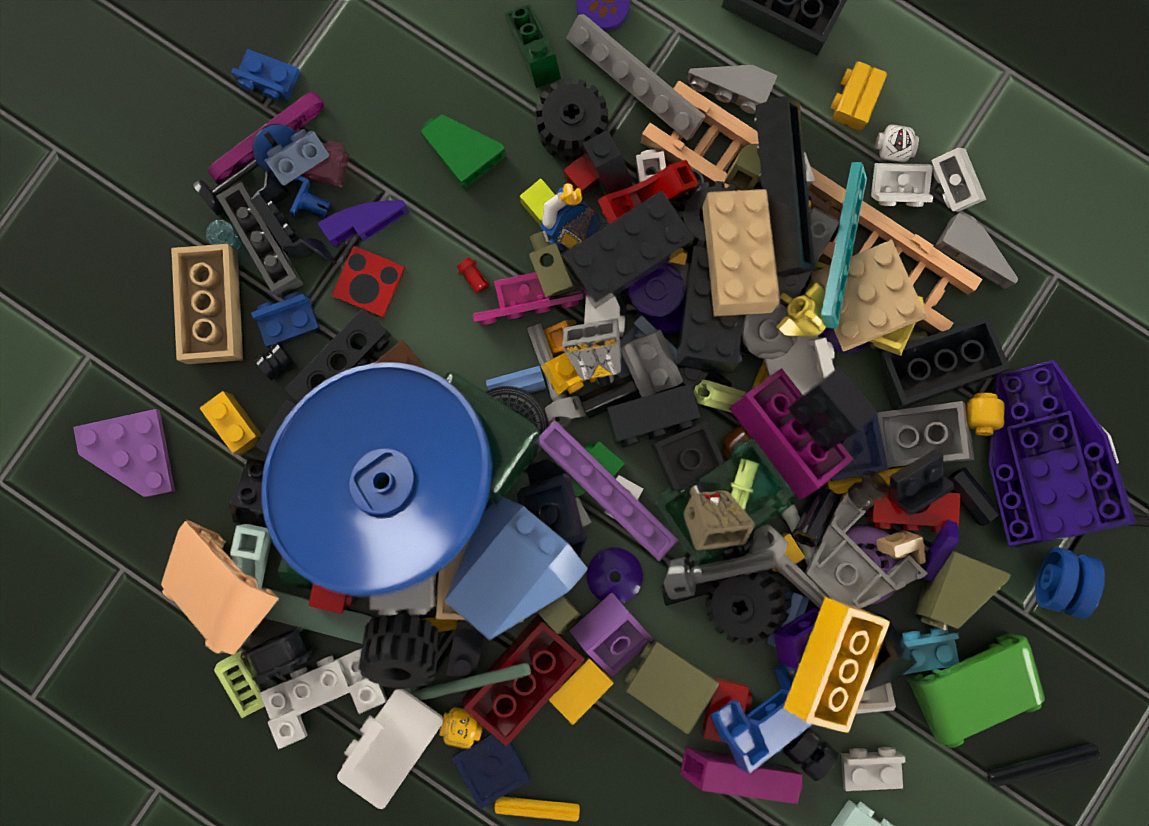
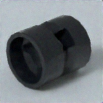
[783,727,839,781]

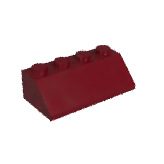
[462,614,585,746]

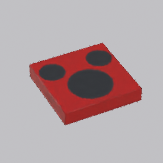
[331,245,405,318]

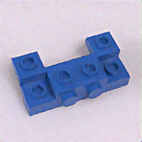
[711,664,812,773]

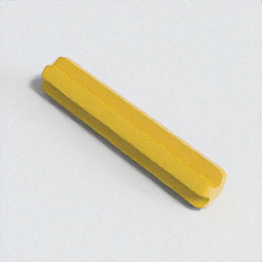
[495,796,580,822]

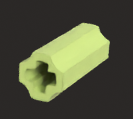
[694,380,746,413]

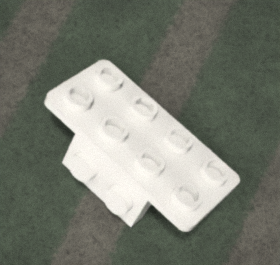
[764,331,834,394]
[337,688,443,809]

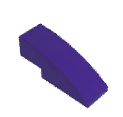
[318,200,410,247]

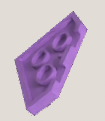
[73,409,175,497]

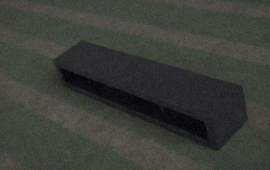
[754,95,815,278]

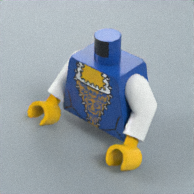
[541,184,609,253]

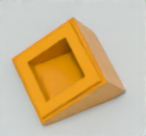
[544,320,577,356]

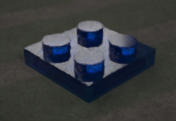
[452,734,530,809]

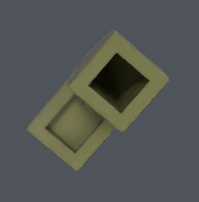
[724,144,761,191]

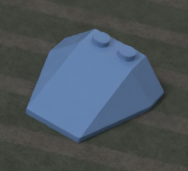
[445,495,588,640]

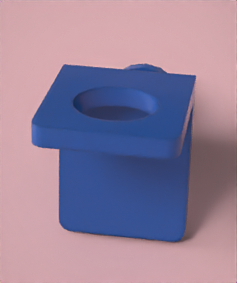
[290,176,332,219]

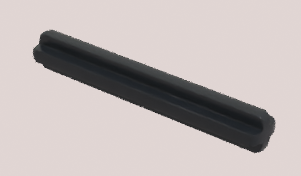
[987,743,1101,788]

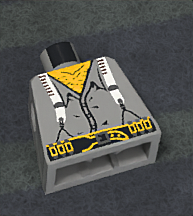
[562,318,621,386]

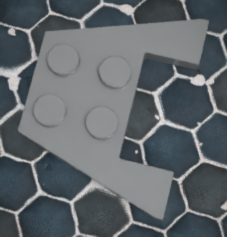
[804,493,927,609]

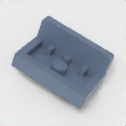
[264,129,329,185]

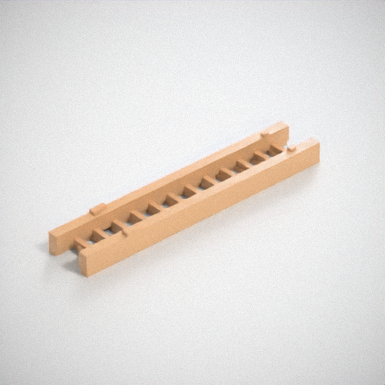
[641,80,982,335]

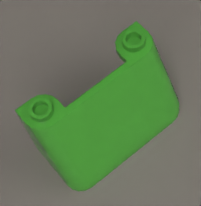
[907,633,1045,748]

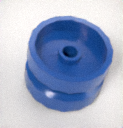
[1035,547,1105,619]

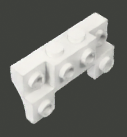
[260,649,388,749]

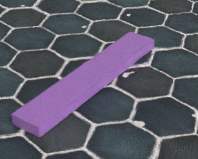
[535,421,679,561]

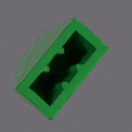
[420,114,507,189]

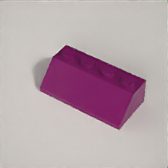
[729,368,853,500]

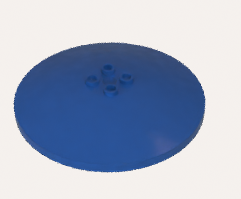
[261,362,491,597]

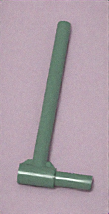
[404,663,530,701]

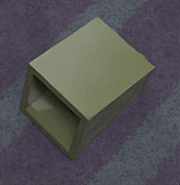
[914,551,1011,631]
[624,639,719,734]

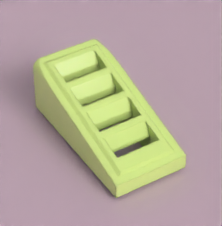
[214,651,265,718]

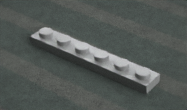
[566,14,706,140]

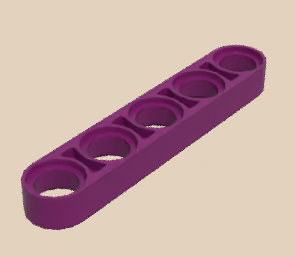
[208,92,325,184]

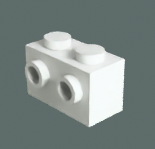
[932,148,986,211]

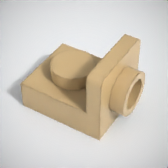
[876,530,926,564]

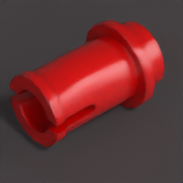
[457,257,490,294]

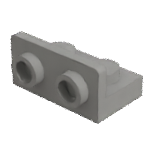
[621,330,683,398]

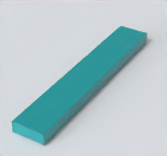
[821,162,867,329]

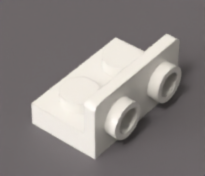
[841,747,905,791]

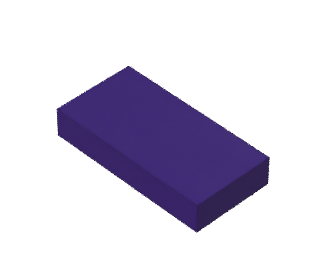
[921,520,959,581]

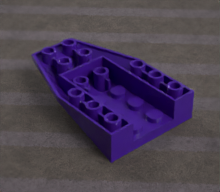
[989,360,1136,548]

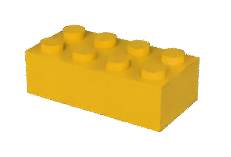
[784,597,890,733]

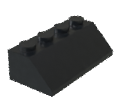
[881,316,1010,410]

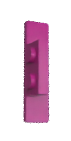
[473,272,584,325]

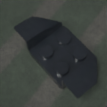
[250,169,337,264]
[517,459,587,558]

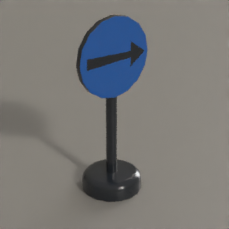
[192,124,296,216]

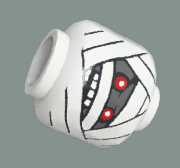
[875,124,919,163]

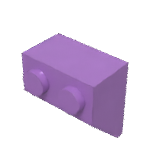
[570,593,654,677]

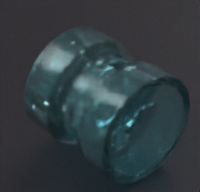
[206,220,241,250]

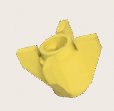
[776,283,826,337]

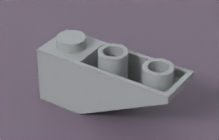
[686,65,777,114]

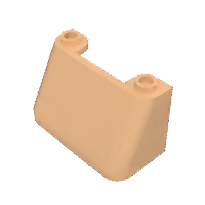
[161,520,279,655]

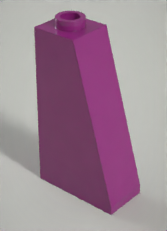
[680,746,803,804]

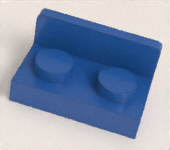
[231,49,300,101]
[251,292,320,348]

